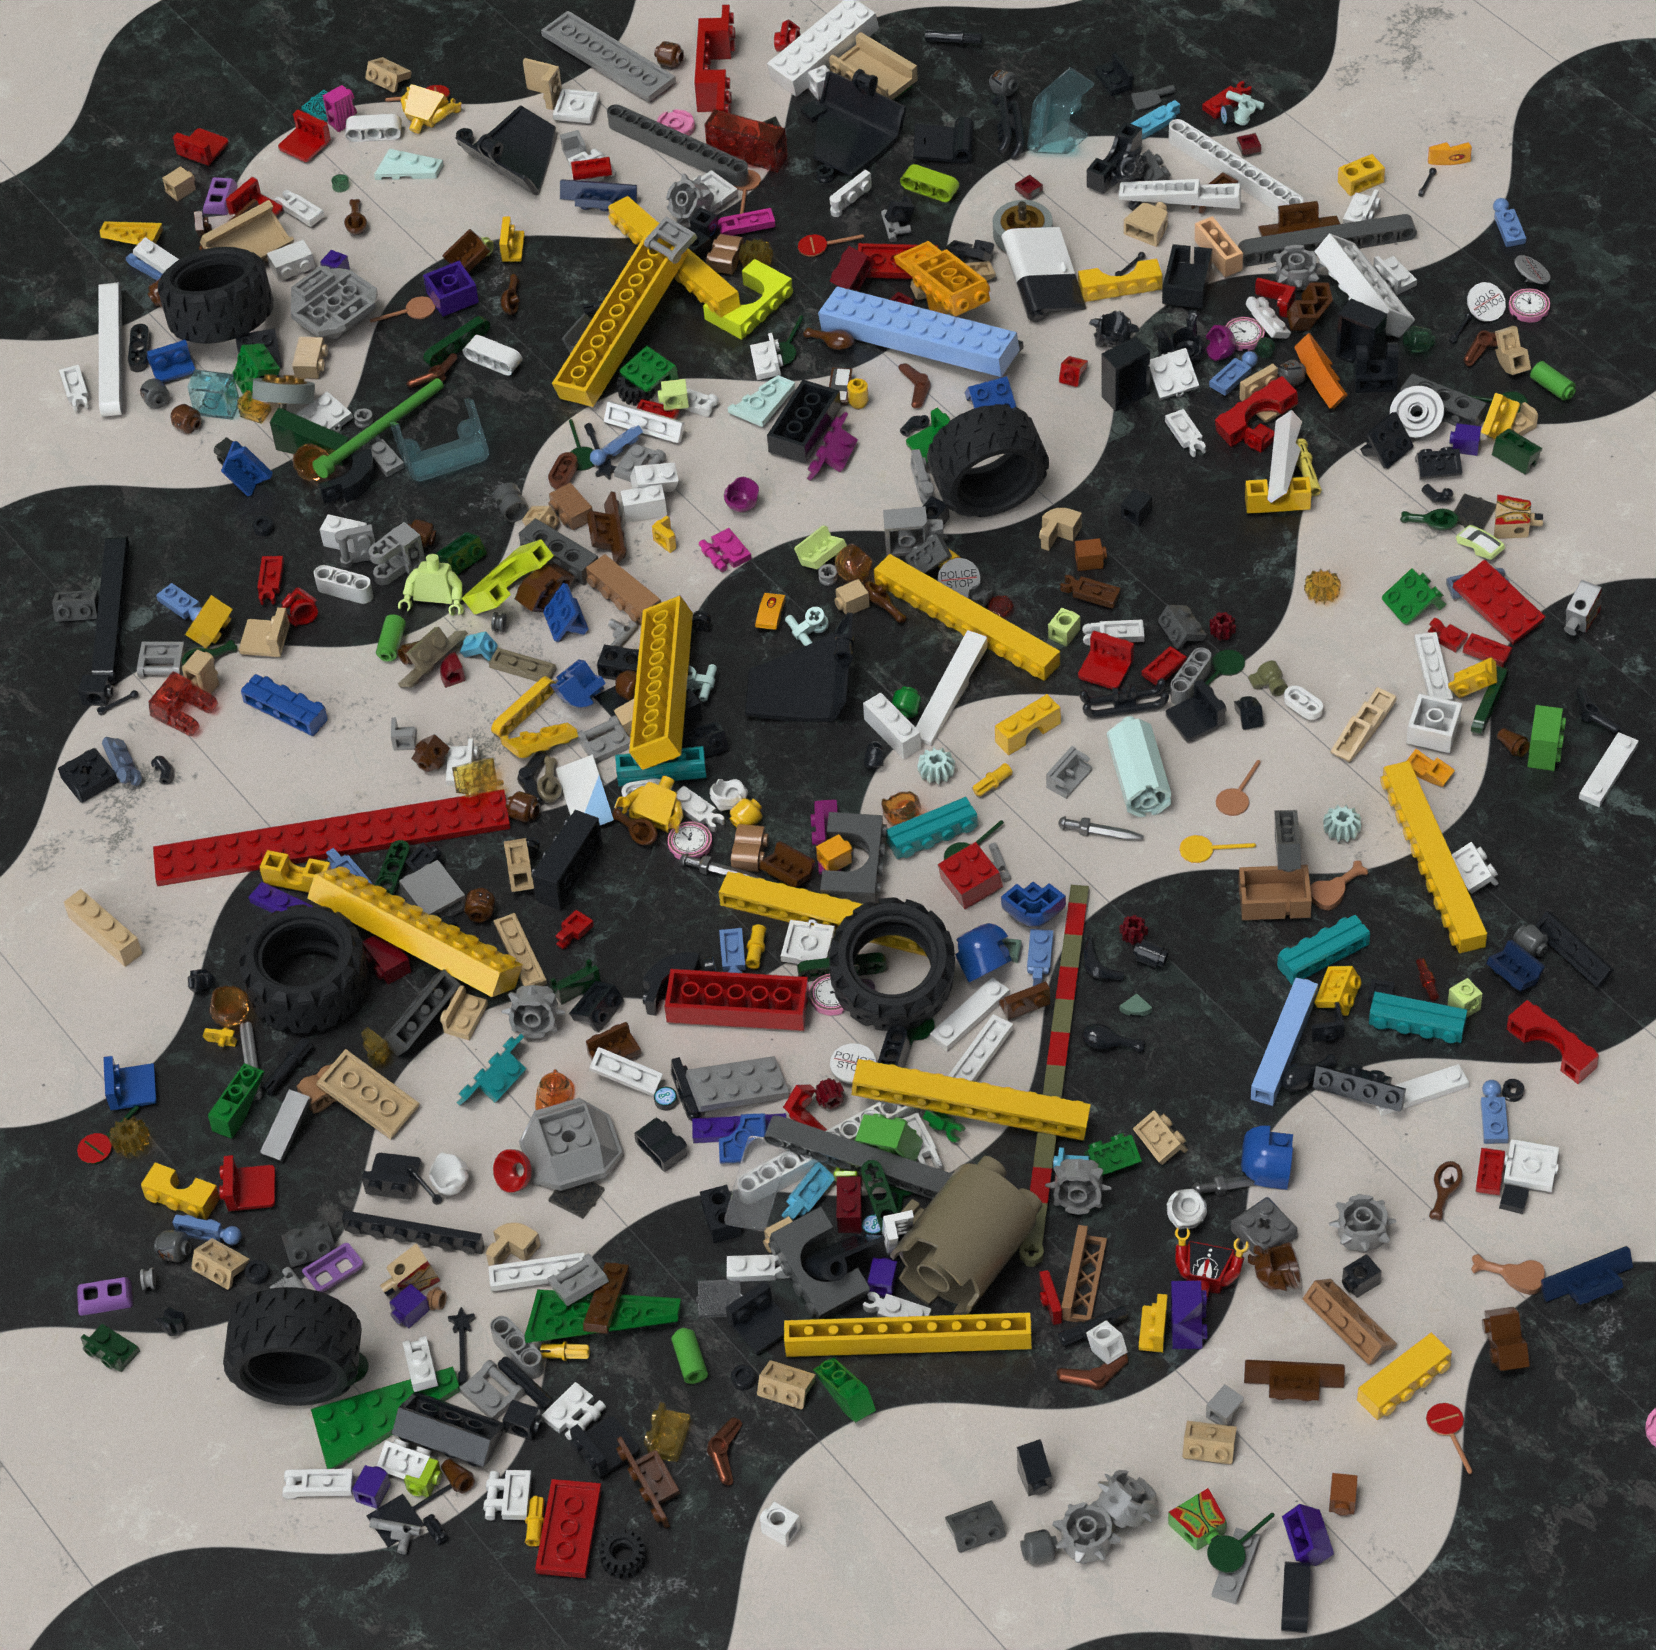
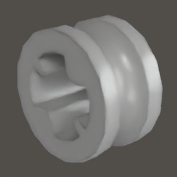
[354,408,373,428]
[818,564,838,586]
[140,1268,156,1290]

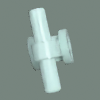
[1226,91,1264,125]
[785,607,829,646]
[687,664,717,701]

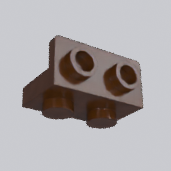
[442,229,491,273]
[759,841,815,888]
[999,981,1050,1020]
[586,1022,641,1060]

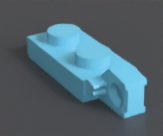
[1131,100,1180,139]
[781,1162,835,1220]

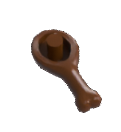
[344,199,367,235]
[501,274,520,315]
[803,327,854,350]
[864,581,907,623]
[612,808,658,845]
[1429,1161,1463,1221]

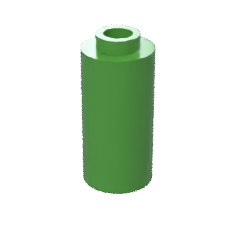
[1530,361,1576,400]
[376,615,406,662]
[671,1328,708,1384]

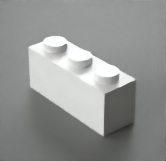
[863,693,921,760]

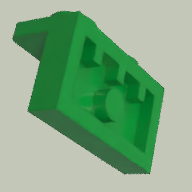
[1084,1133,1142,1176]

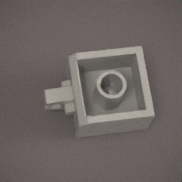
[883,506,944,557]

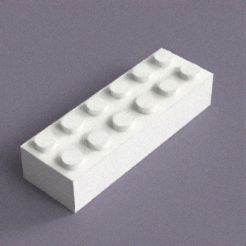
[767,0,879,97]
[1314,233,1415,338]

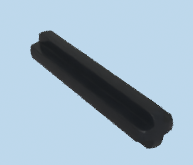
[498,1357,553,1410]

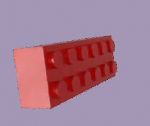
[664,969,809,1031]

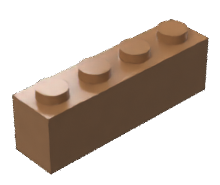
[586,554,661,625]

